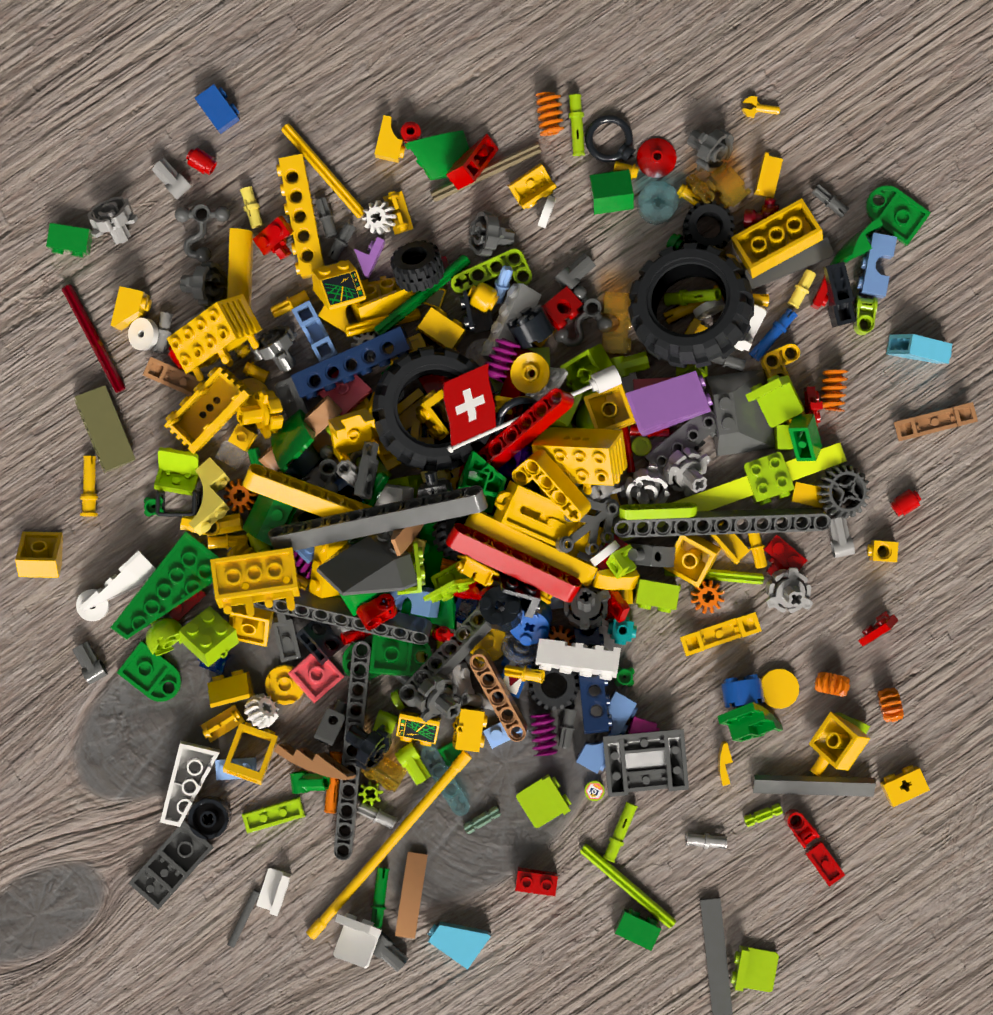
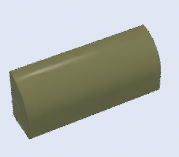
[74,385,136,474]

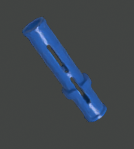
[749,308,798,362]

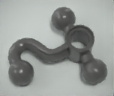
[174,204,230,262]
[553,285,613,347]
[319,445,362,494]

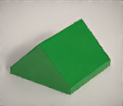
[589,169,634,215]

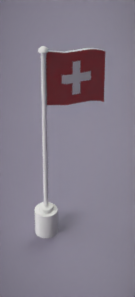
[443,363,622,453]

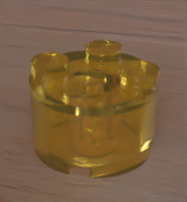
[706,162,751,208]

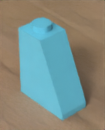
[886,334,952,364]
[427,921,491,970]

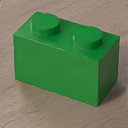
[46,223,93,258]
[788,414,822,461]
[614,908,661,951]

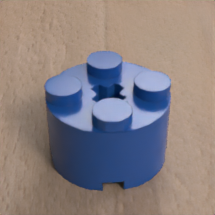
[510,599,553,646]
[721,674,765,708]

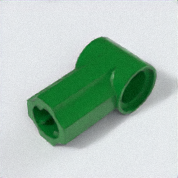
[290,771,331,794]

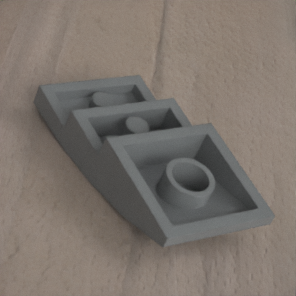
[128,821,214,910]

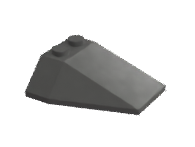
[317,532,417,596]

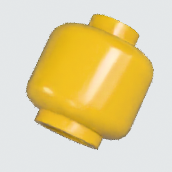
[468,282,499,312]

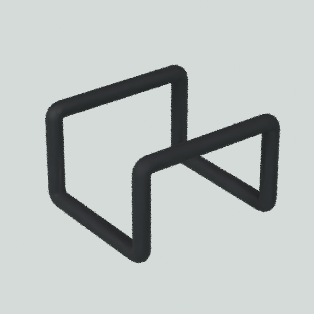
[156,490,201,517]

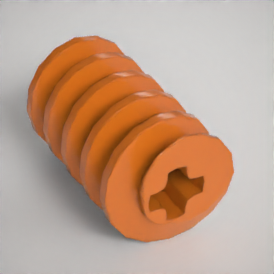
[536,92,564,136]
[820,369,848,412]

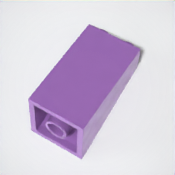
[625,371,713,437]

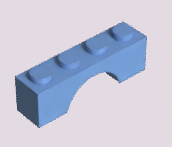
[576,690,638,774]

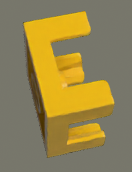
[328,408,380,462]

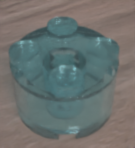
[637,181,679,225]

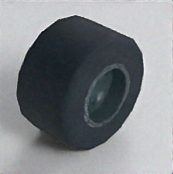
[286,445,321,480]

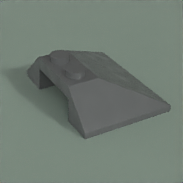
[705,369,775,456]
[603,729,689,797]

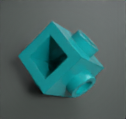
[607,616,637,645]

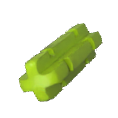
[744,803,783,827]

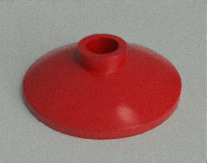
[637,138,677,178]

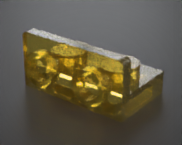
[360,756,407,792]

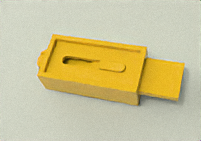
[493,481,604,557]

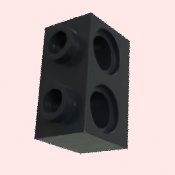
[296,620,345,665]

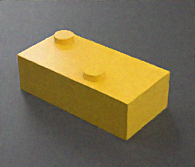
[731,198,823,279]

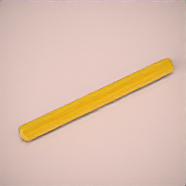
[281,123,365,219]

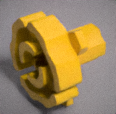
[236,390,283,439]

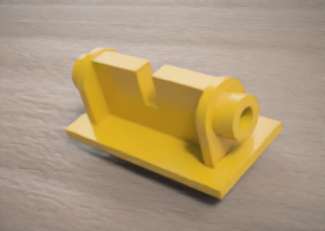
[383,191,414,235]
[455,555,499,586]
[200,705,245,742]

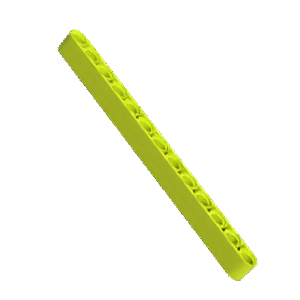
[602,442,847,546]

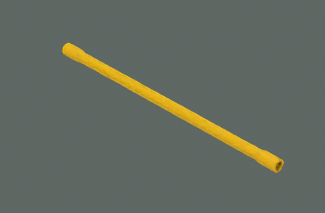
[306,750,472,940]

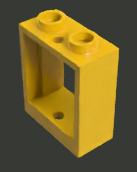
[223,722,278,785]

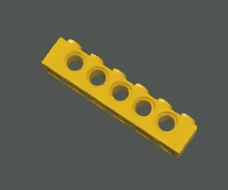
[276,154,325,279]

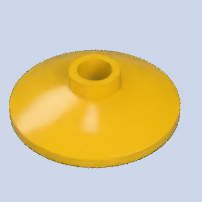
[510,353,550,394]

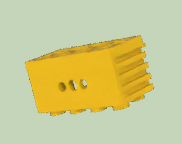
[167,294,262,381]
[164,366,254,454]
[532,427,627,495]
[210,547,300,617]

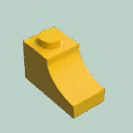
[374,115,406,163]
[318,305,356,338]

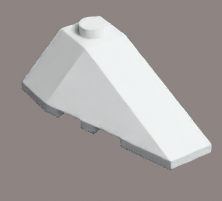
[80,551,156,611]

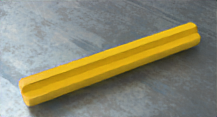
[345,308,421,337]

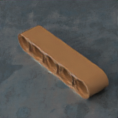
[258,396,342,471]
[469,649,528,742]

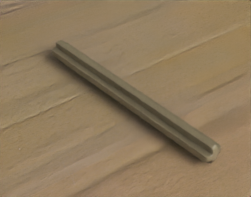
[431,143,541,202]

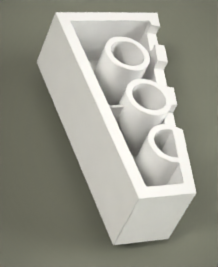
[536,638,621,680]
[160,740,220,827]

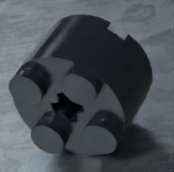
[506,305,555,349]
[479,585,523,631]
[188,796,232,839]

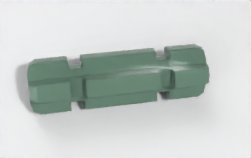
[463,806,501,834]

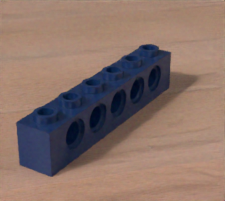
[291,326,414,400]
[572,612,612,734]

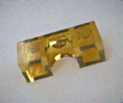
[602,292,632,355]

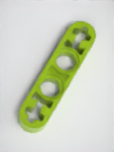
[619,502,697,520]

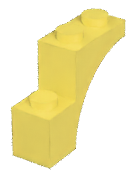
[189,457,230,536]

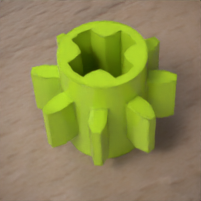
[358,780,384,806]

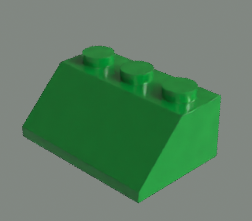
[242,494,297,547]

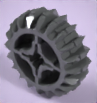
[817,464,871,519]

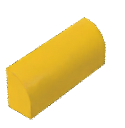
[227,228,254,308]

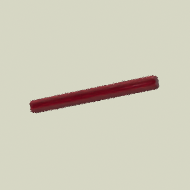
[62,284,125,393]

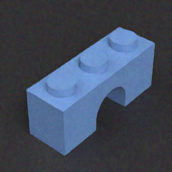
[857,232,897,298]
[292,300,339,362]
[383,587,440,618]

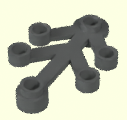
[555,498,620,555]

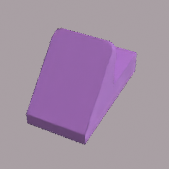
[354,237,385,279]

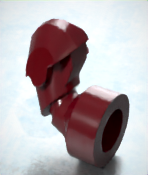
[744,197,779,229]

